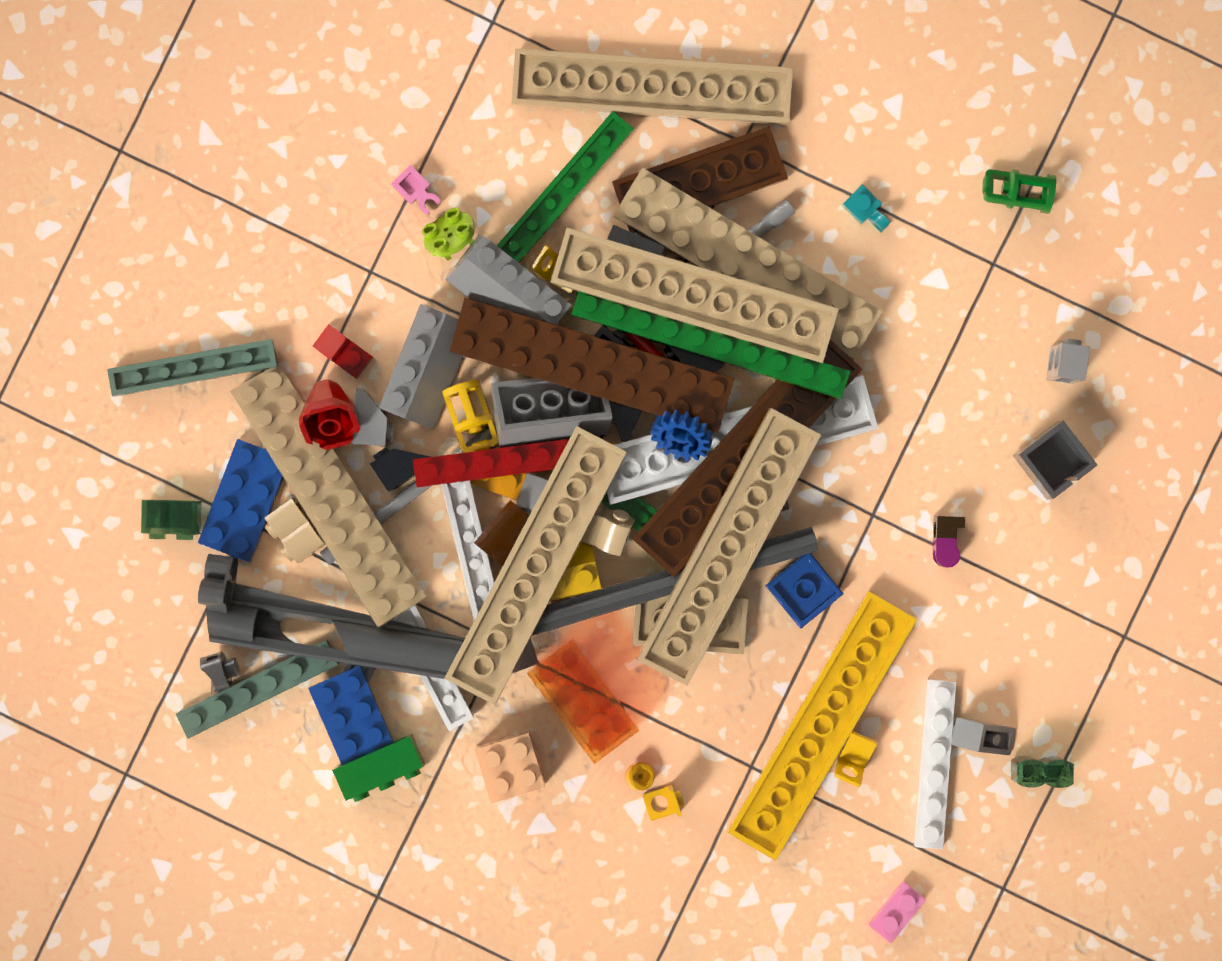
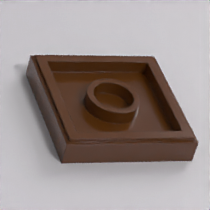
[474,500,529,566]

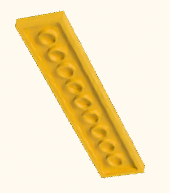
[727,591,917,861]

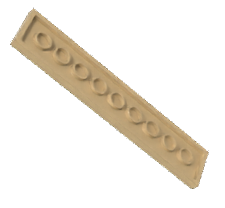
[511,48,793,125]
[613,167,883,360]
[551,228,839,363]
[230,363,426,628]
[636,408,821,686]
[444,426,627,705]

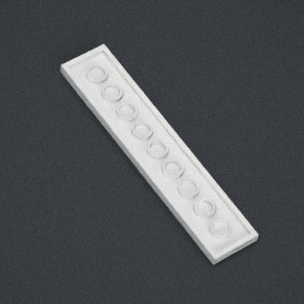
[607,375,879,505]

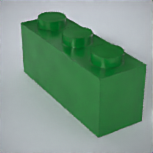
[332,734,425,802]

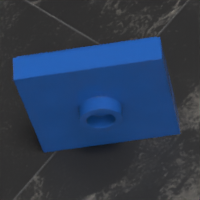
[765,553,844,629]

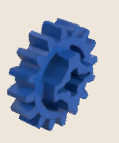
[650,410,713,461]

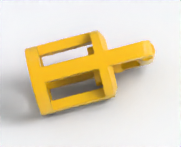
[442,379,499,453]

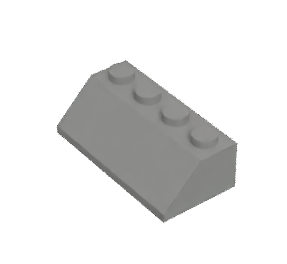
[445,235,571,324]
[379,304,463,430]
[491,378,612,448]

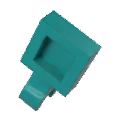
[842,184,890,233]

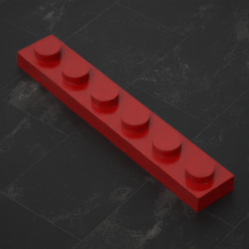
[413,439,569,488]

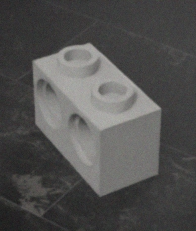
[1046,339,1090,384]

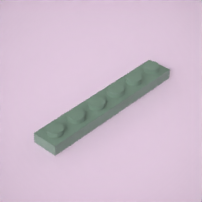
[107,339,278,397]
[176,640,339,739]

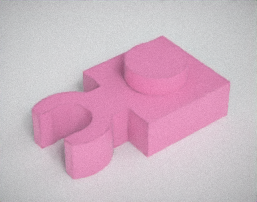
[391,165,441,216]

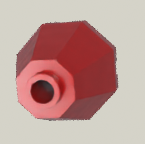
[299,379,361,450]

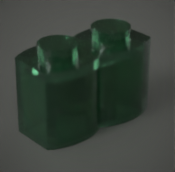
[141,499,202,540]
[1011,756,1074,788]

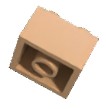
[475,730,546,804]

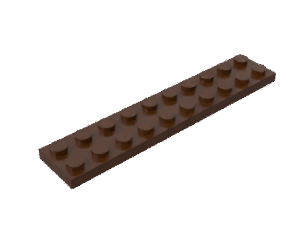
[450,297,735,433]
[632,339,862,577]

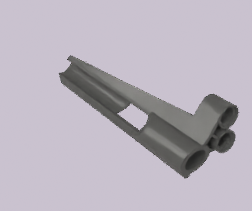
[198,554,465,679]

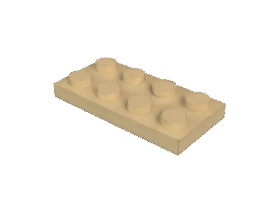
[632,595,748,654]

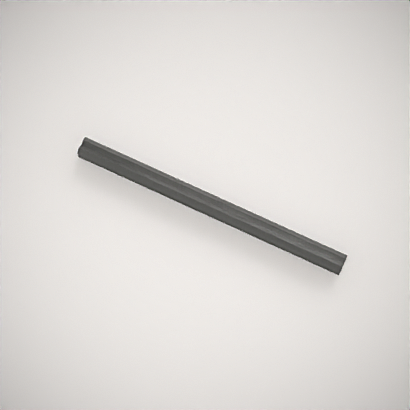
[532,526,819,636]

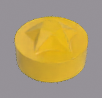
[625,762,655,791]

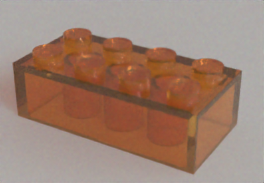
[527,638,640,764]

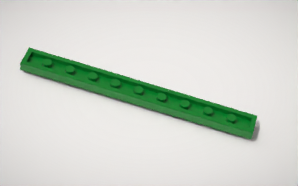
[571,292,850,399]

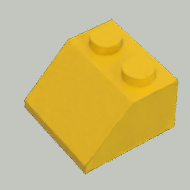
[551,542,602,600]

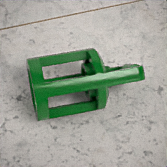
[982,169,1056,214]

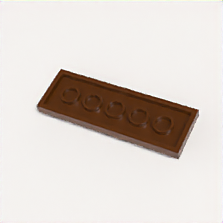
[612,126,788,233]

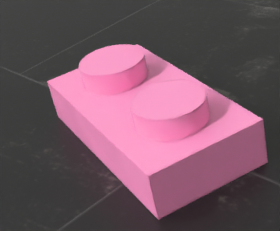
[868,881,926,943]

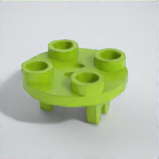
[422,207,476,261]

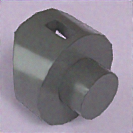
[200,652,240,693]

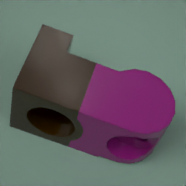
[932,516,965,568]

